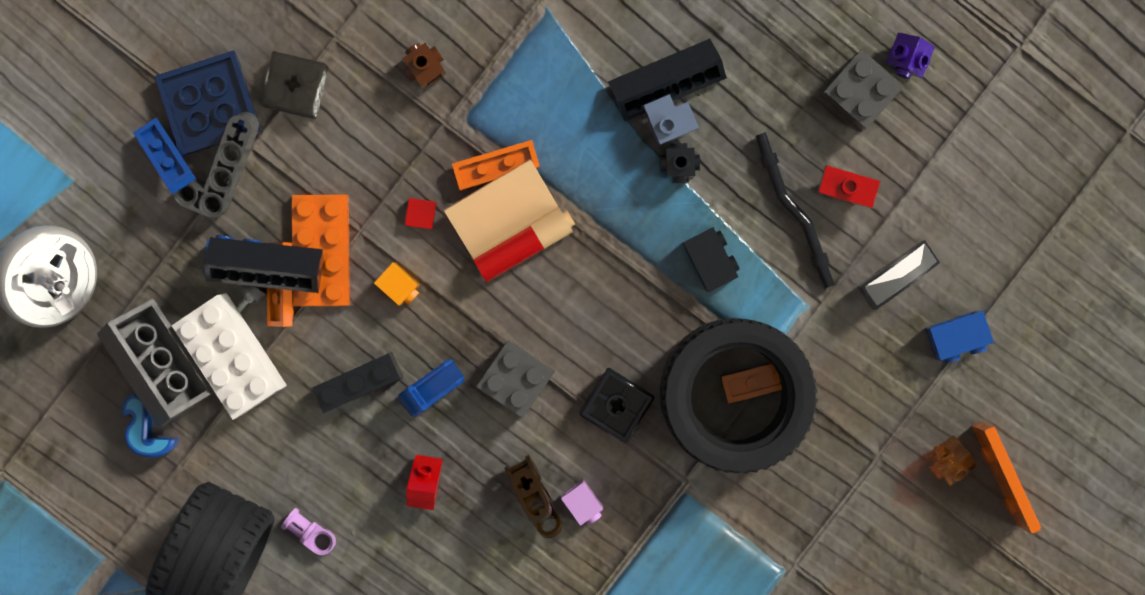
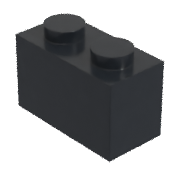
[682,227,740,292]

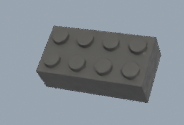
[97,299,214,428]

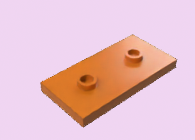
[972,422,1041,534]

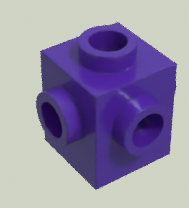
[886,32,935,79]

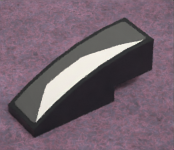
[857,240,940,310]

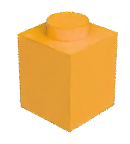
[374,262,420,306]

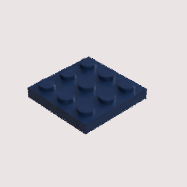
[154,50,262,157]

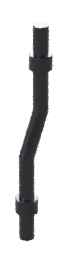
[756,132,835,288]

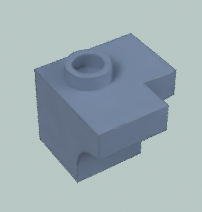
[643,94,699,147]

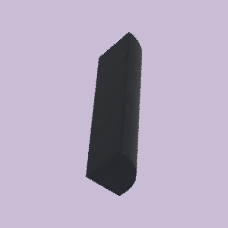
[608,39,727,122]
[203,237,323,293]

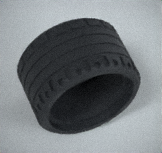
[145,482,274,595]

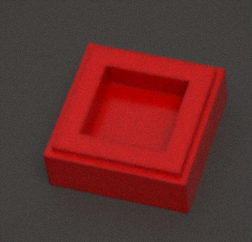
[405,198,437,230]

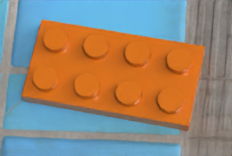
[292,194,350,306]

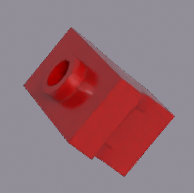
[817,165,881,208]
[406,454,443,511]

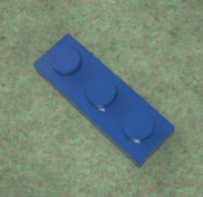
[133,118,196,194]

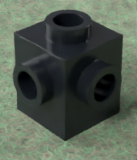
[660,143,700,183]

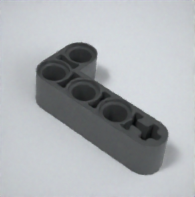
[173,112,259,218]

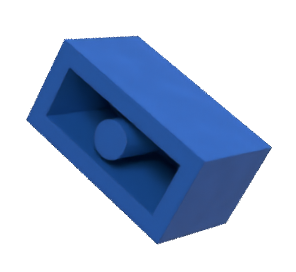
[925,310,994,364]

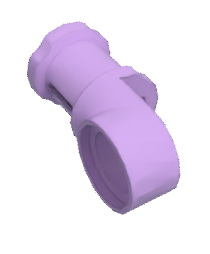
[281,508,336,555]

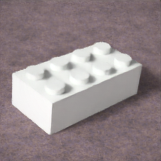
[171,293,287,420]

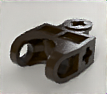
[504,454,563,539]

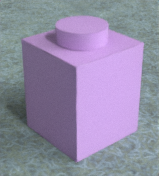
[561,479,603,526]

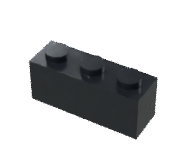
[312,352,403,413]

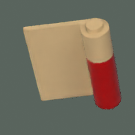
[444,159,575,283]

